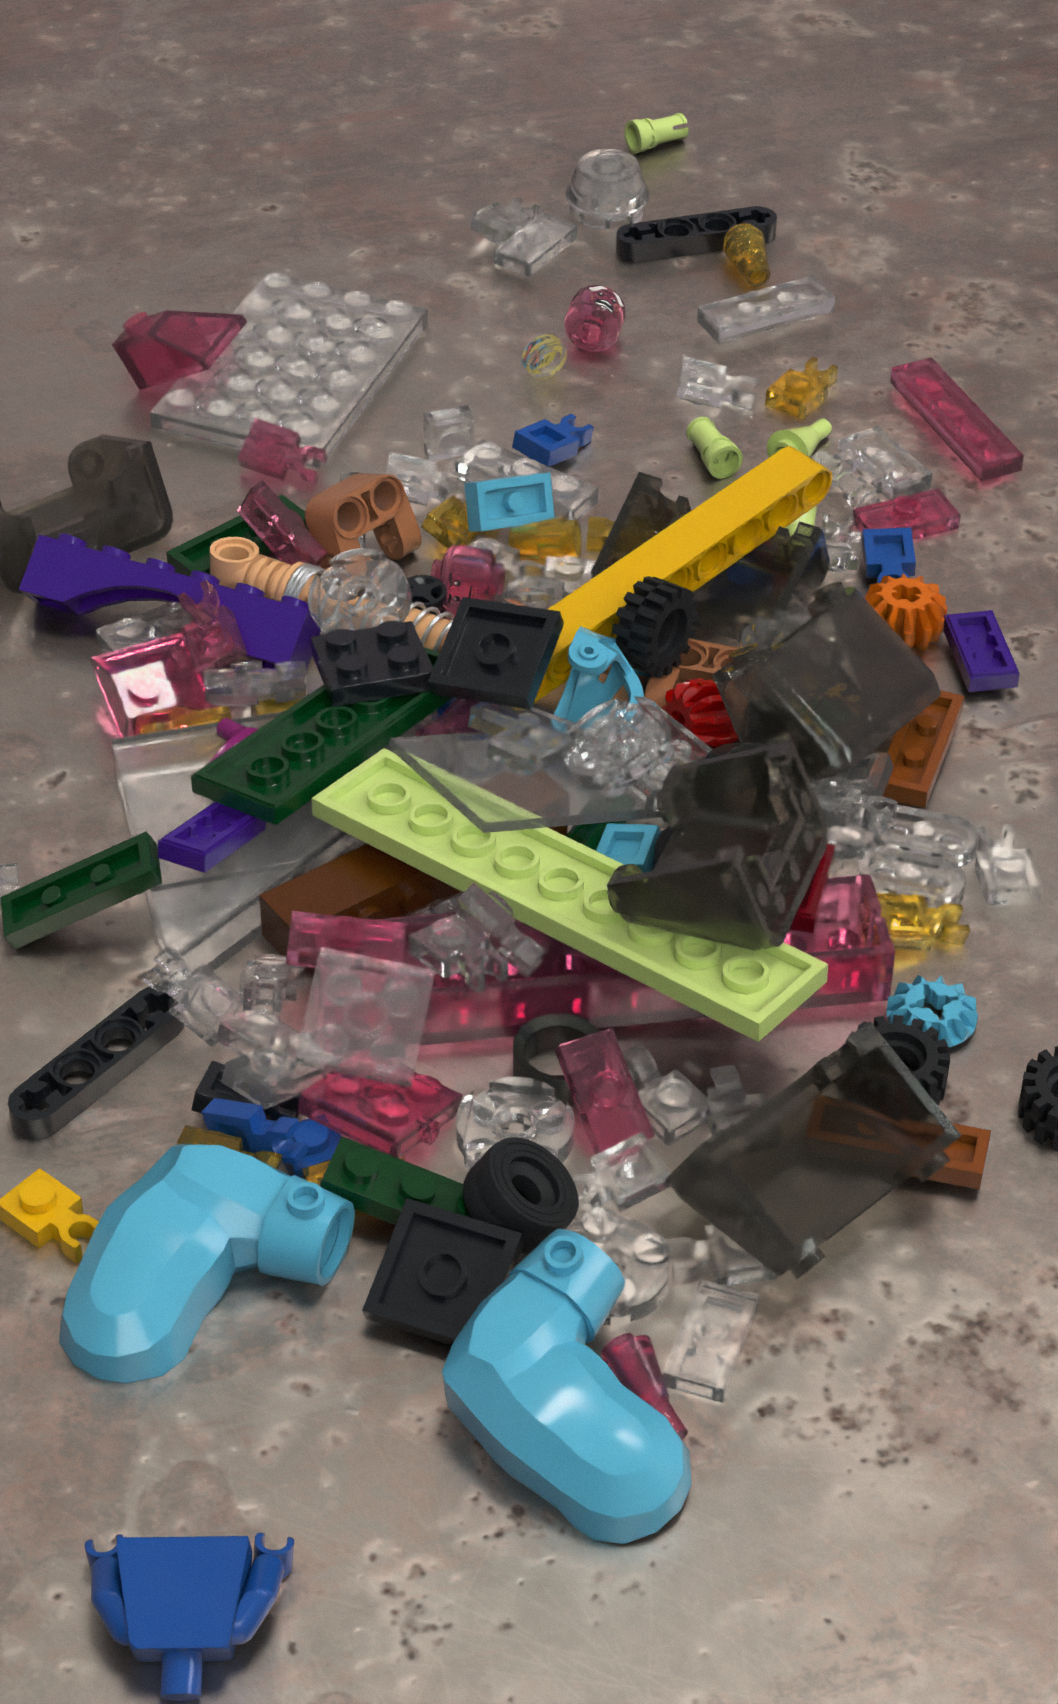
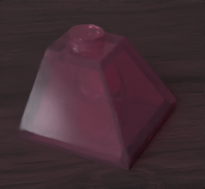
[112,310,247,390]
[91,631,223,748]

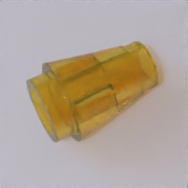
[723,223,770,287]
[509,515,582,563]

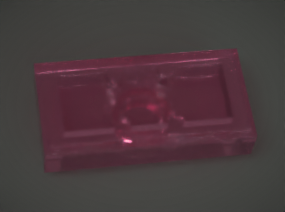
[237,480,327,567]
[852,488,961,540]
[286,911,406,977]
[554,1028,655,1159]

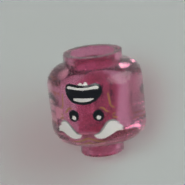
[564,285,626,352]

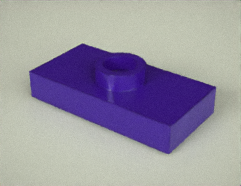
[943,610,1020,692]
[158,801,266,873]

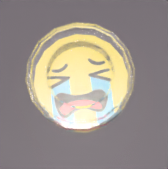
[521,333,567,379]

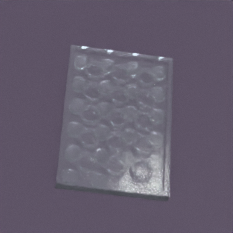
[150,272,428,469]

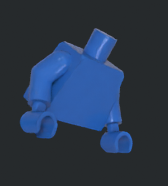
[84,1532,294,1701]

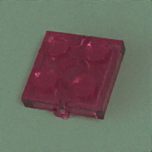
[298,1049,463,1158]

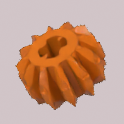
[861,572,947,653]

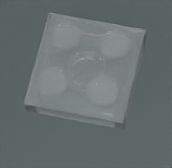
[295,947,436,1088]

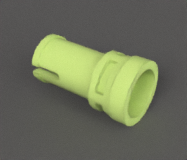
[624,113,689,154]
[686,417,743,479]

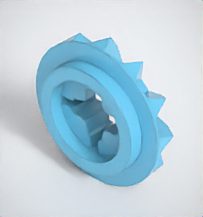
[886,975,978,1047]

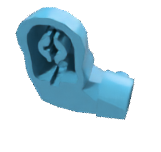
[59,1144,355,1383]
[442,1228,692,1544]

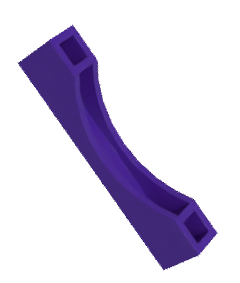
[19,533,323,681]

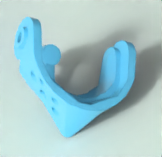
[552,626,646,740]

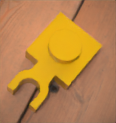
[0,1168,99,1264]

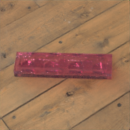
[890,357,1024,482]

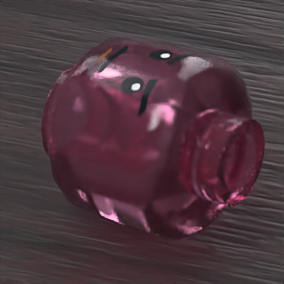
[431,545,505,609]

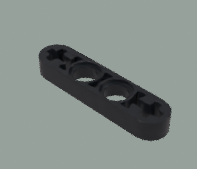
[616,206,777,262]
[8,985,186,1140]

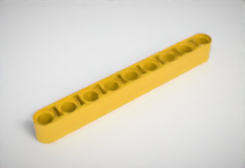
[517,446,833,710]

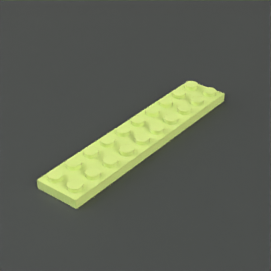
[312,748,828,1042]

